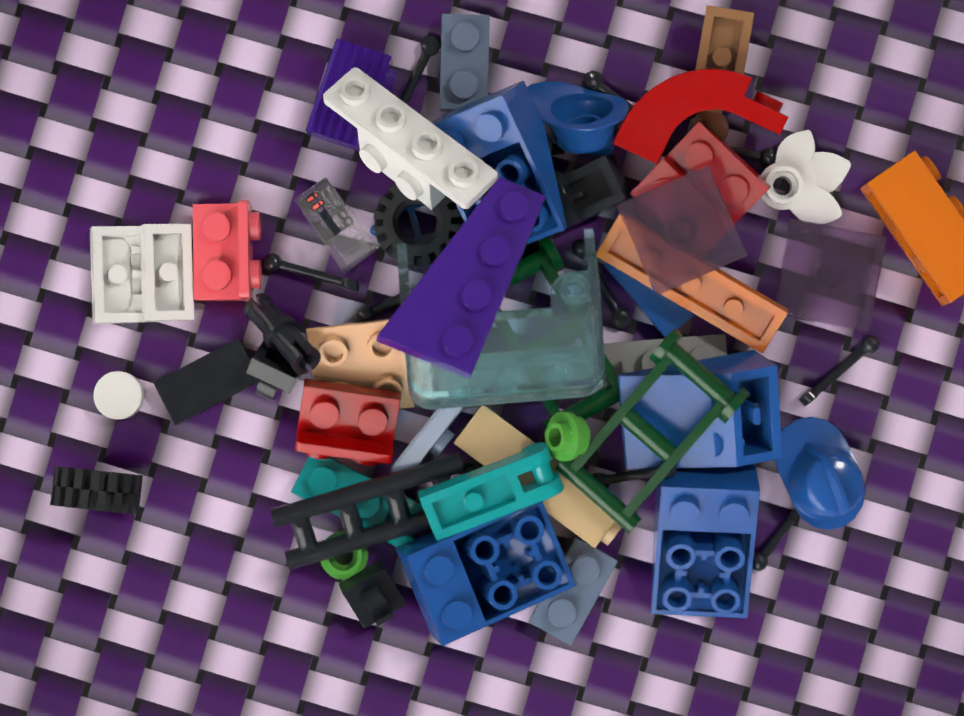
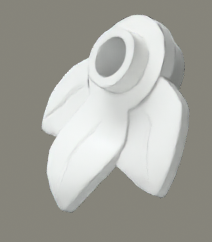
[760,130,851,225]

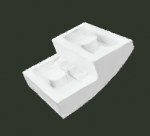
[90,224,194,324]

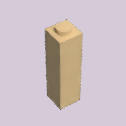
[454,404,622,548]

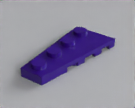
[376,177,546,379]

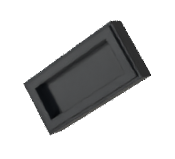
[153,338,260,426]

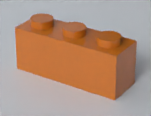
[860,150,964,306]

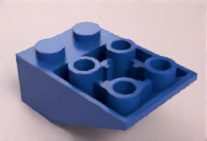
[431,80,567,244]
[617,350,783,469]
[651,464,760,618]
[396,501,576,646]

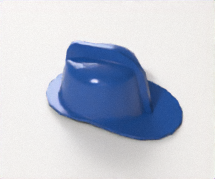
[527,81,630,156]
[775,417,865,530]

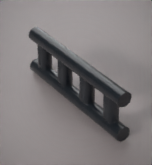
[270,453,465,570]

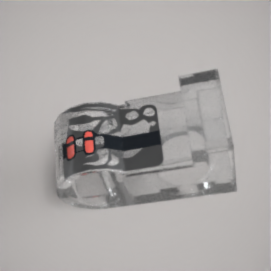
[294,177,379,274]

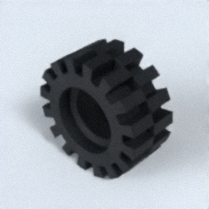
[373,184,461,268]
[50,466,143,514]

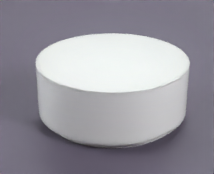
[94,371,144,420]

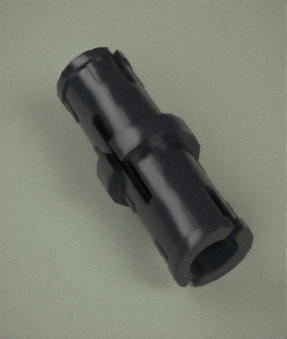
[244,293,321,375]

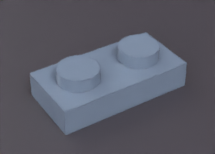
[440,14,490,112]
[528,537,618,646]

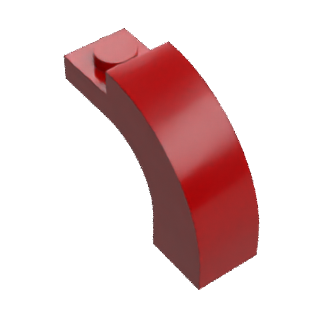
[613,69,788,164]

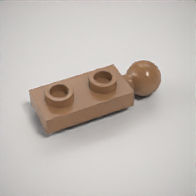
[690,5,755,141]

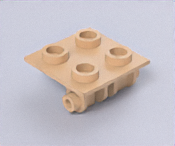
[306,319,414,409]

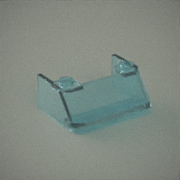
[396,228,605,409]

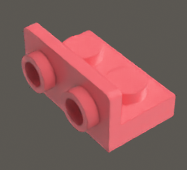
[193,200,262,301]

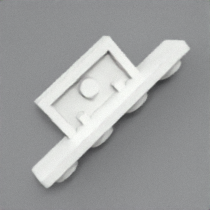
[323,67,498,210]

